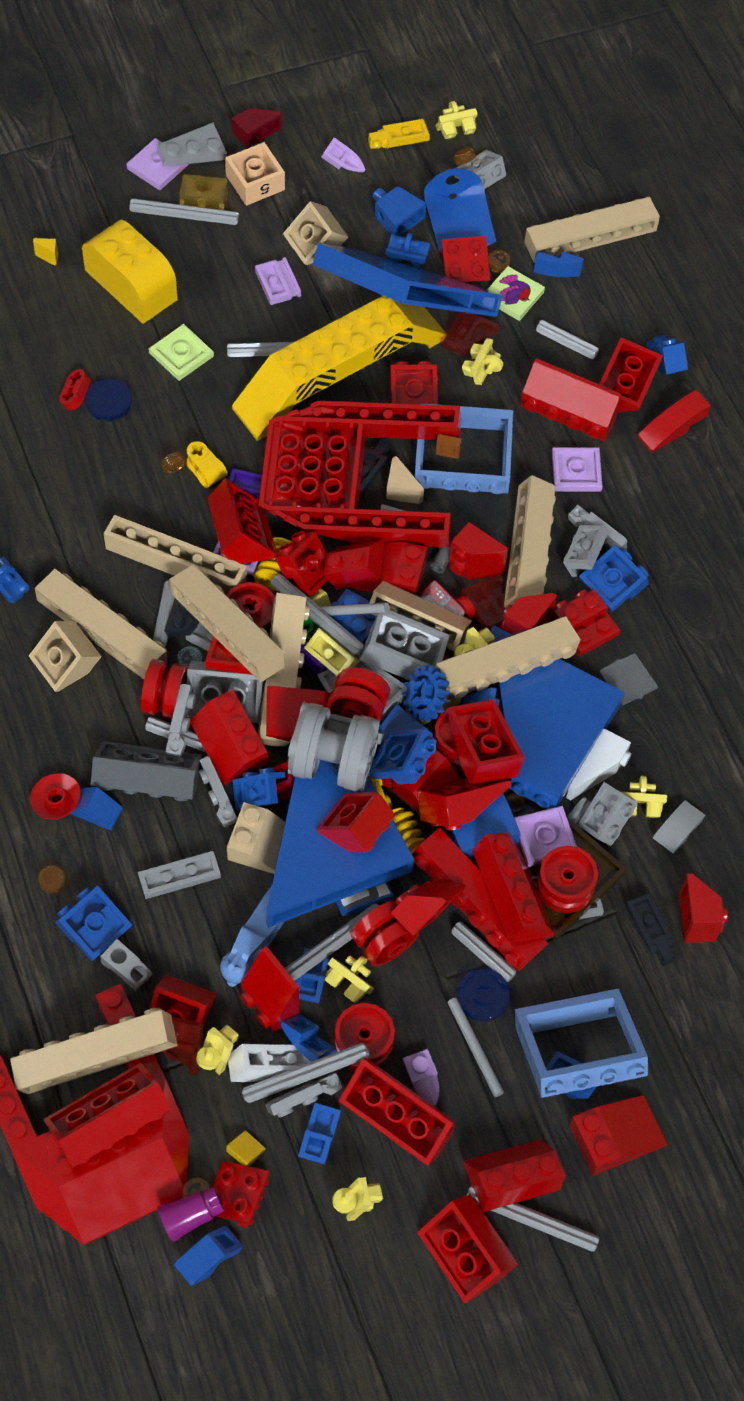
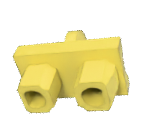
[436,101,477,139]
[462,338,503,385]
[454,627,495,657]
[621,776,667,818]
[324,956,375,1003]
[196,1025,238,1075]
[332,1177,383,1221]

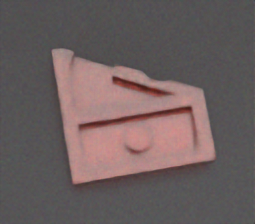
[442,312,500,356]
[460,575,506,630]
[163,1017,204,1076]

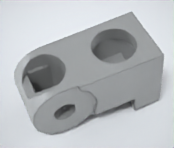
[100,939,153,991]

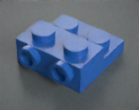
[579,545,649,612]
[330,589,376,652]
[369,729,437,784]
[55,886,132,961]

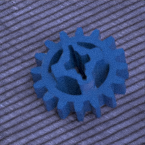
[402,665,450,721]

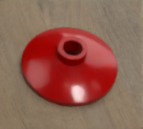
[30,773,81,820]

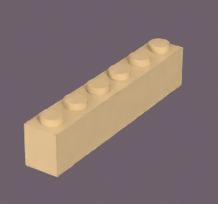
[524,197,660,263]
[504,475,556,608]
[104,515,248,595]
[169,564,285,682]
[35,569,167,679]
[258,593,310,748]
[435,616,581,700]
[10,1008,178,1094]

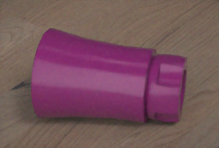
[158,1187,225,1243]

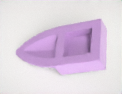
[321,138,365,172]
[402,1049,439,1106]

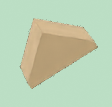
[386,456,424,504]

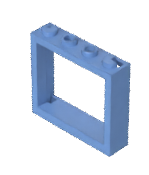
[415,403,513,494]
[515,989,648,1098]

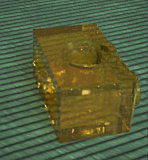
[179,174,228,210]

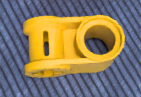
[187,441,227,488]

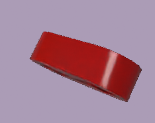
[59,369,91,411]

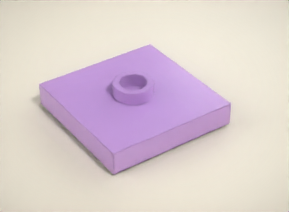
[127,138,189,190]
[552,447,602,491]
[514,806,577,867]

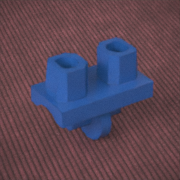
[386,233,430,268]
[0,556,29,603]

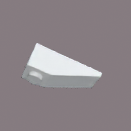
[566,729,632,800]
[228,1044,310,1082]

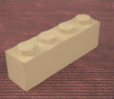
[369,581,471,651]

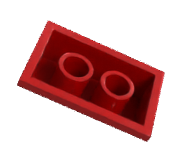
[599,338,663,413]
[190,689,269,785]
[463,1139,565,1212]
[417,1194,519,1304]

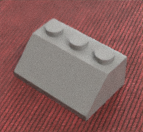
[360,610,449,681]
[187,661,264,723]

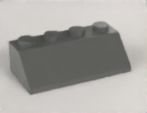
[91,741,203,801]

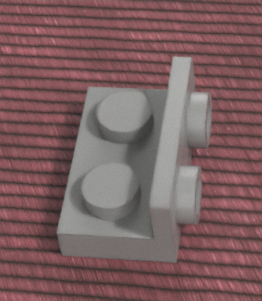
[454,150,506,189]
[563,525,608,577]
[577,782,637,846]

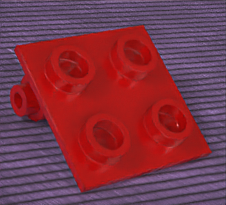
[441,236,490,283]
[212,1161,270,1228]

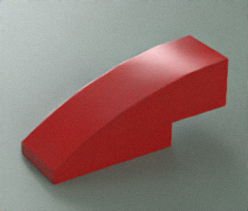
[638,390,711,453]

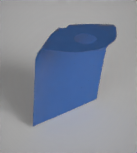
[424,168,496,253]

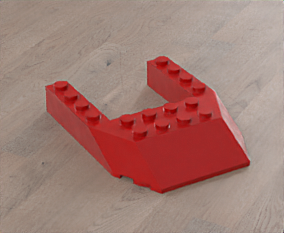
[259,401,462,548]
[0,984,189,1245]

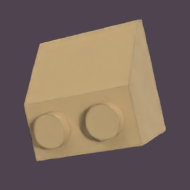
[283,201,348,265]
[29,621,102,692]
[227,802,286,874]

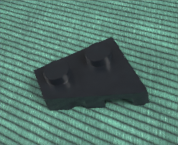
[164,598,199,637]

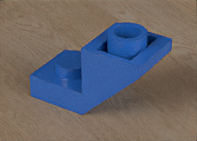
[174,1225,243,1286]

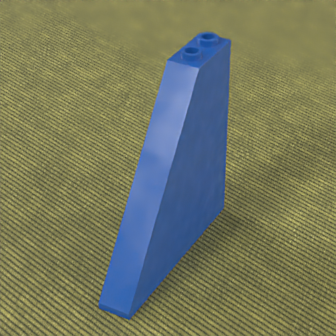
[313,243,503,317]
[491,625,625,809]
[266,760,414,928]

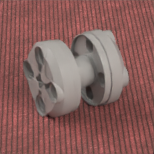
[288,702,380,792]

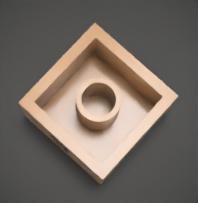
[225,142,285,206]

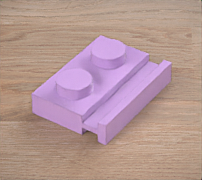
[255,257,301,305]

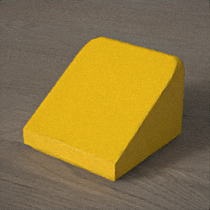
[33,238,58,266]
[226,1130,266,1167]

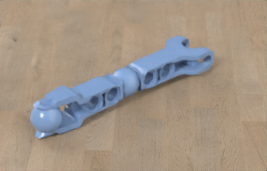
[220,886,284,987]

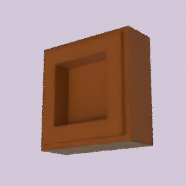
[436,434,462,459]

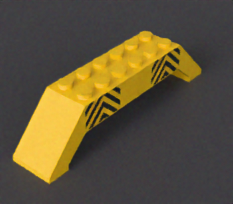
[232,296,448,441]

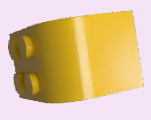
[82,220,178,324]

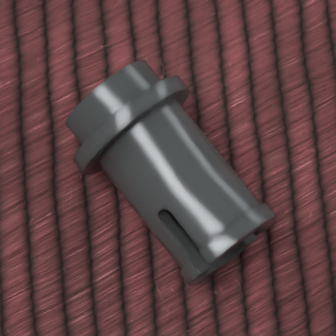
[430,544,451,573]

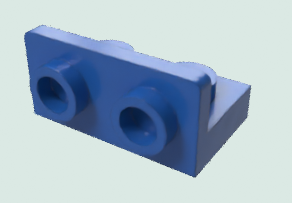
[232,768,285,810]

